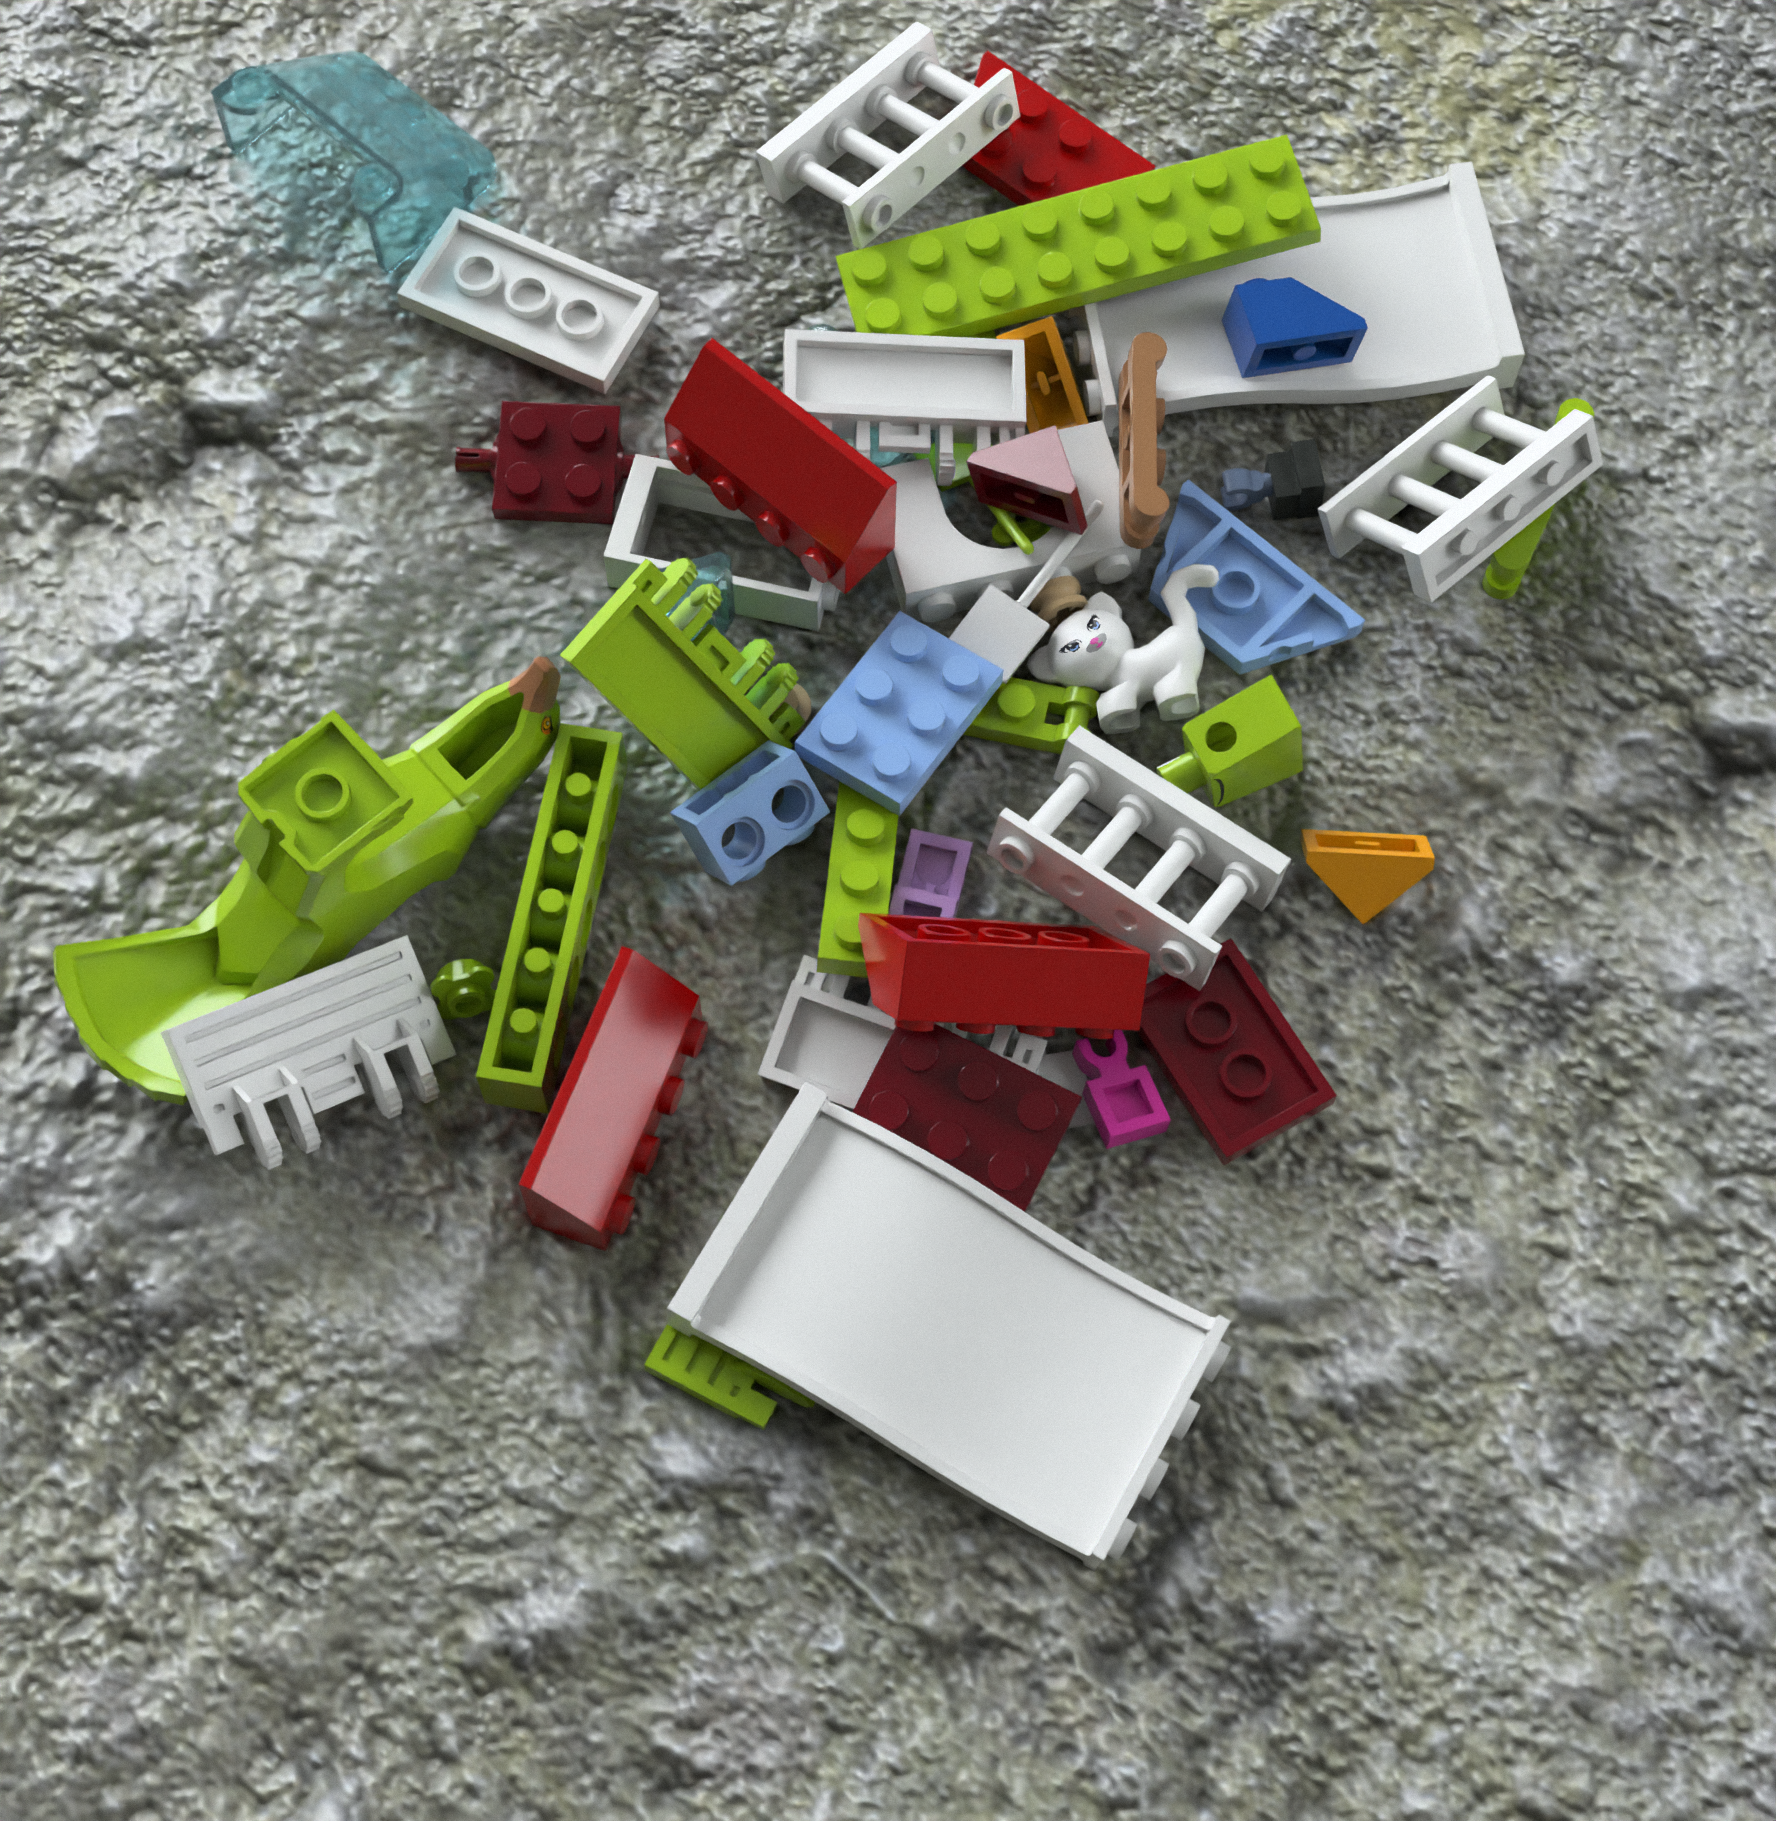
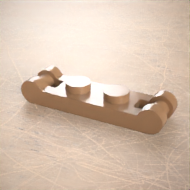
[1118,332,1170,549]

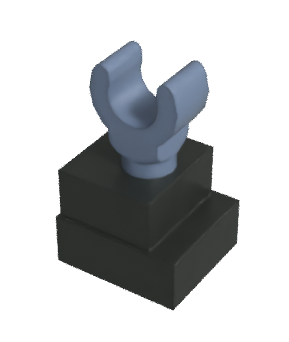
[1220,439,1325,521]

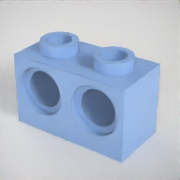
[670,740,830,886]

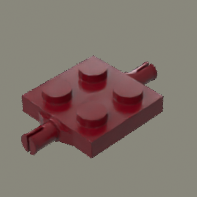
[455,401,660,524]

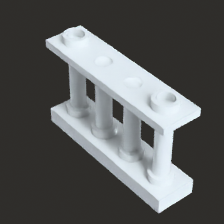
[756,22,1021,249]
[1318,376,1603,603]
[987,725,1291,991]

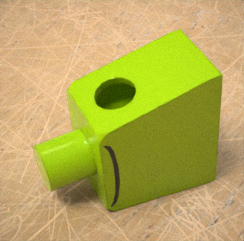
[1156,674,1303,807]

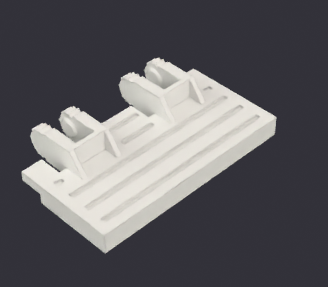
[783,329,1027,486]
[161,935,456,1170]
[757,955,1048,1110]

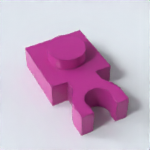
[1072,1030,1171,1149]

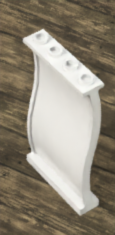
[1065,162,1525,437]
[667,1082,1231,1571]

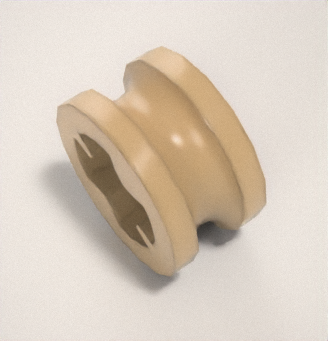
[1030,576,1088,632]

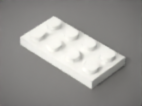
[397,207,660,394]

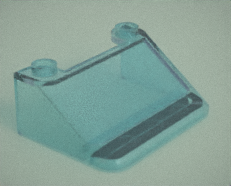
[211,51,497,274]

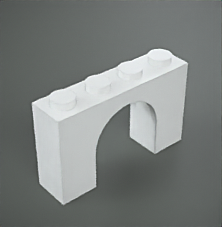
[880,420,1141,622]

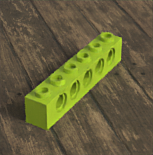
[476,723,628,1114]

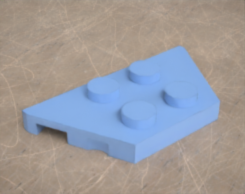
[1148,479,1365,675]

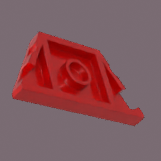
[962,51,1156,206]

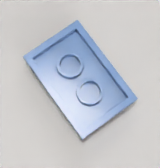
[795,611,1004,816]

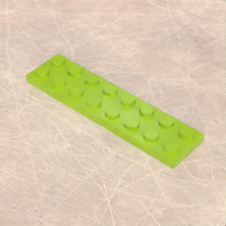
[835,134,1321,337]

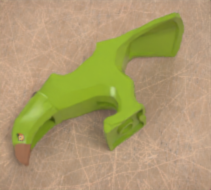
[53,657,561,1105]

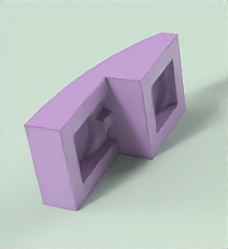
[888,828,973,918]

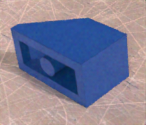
[1222,277,1368,378]

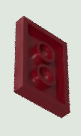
[1136,938,1337,1166]
[852,1024,1082,1213]

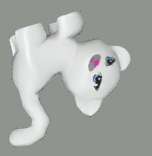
[1027,564,1219,734]

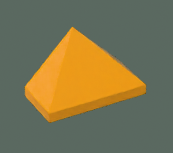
[996,316,1089,434]
[1300,829,1435,925]

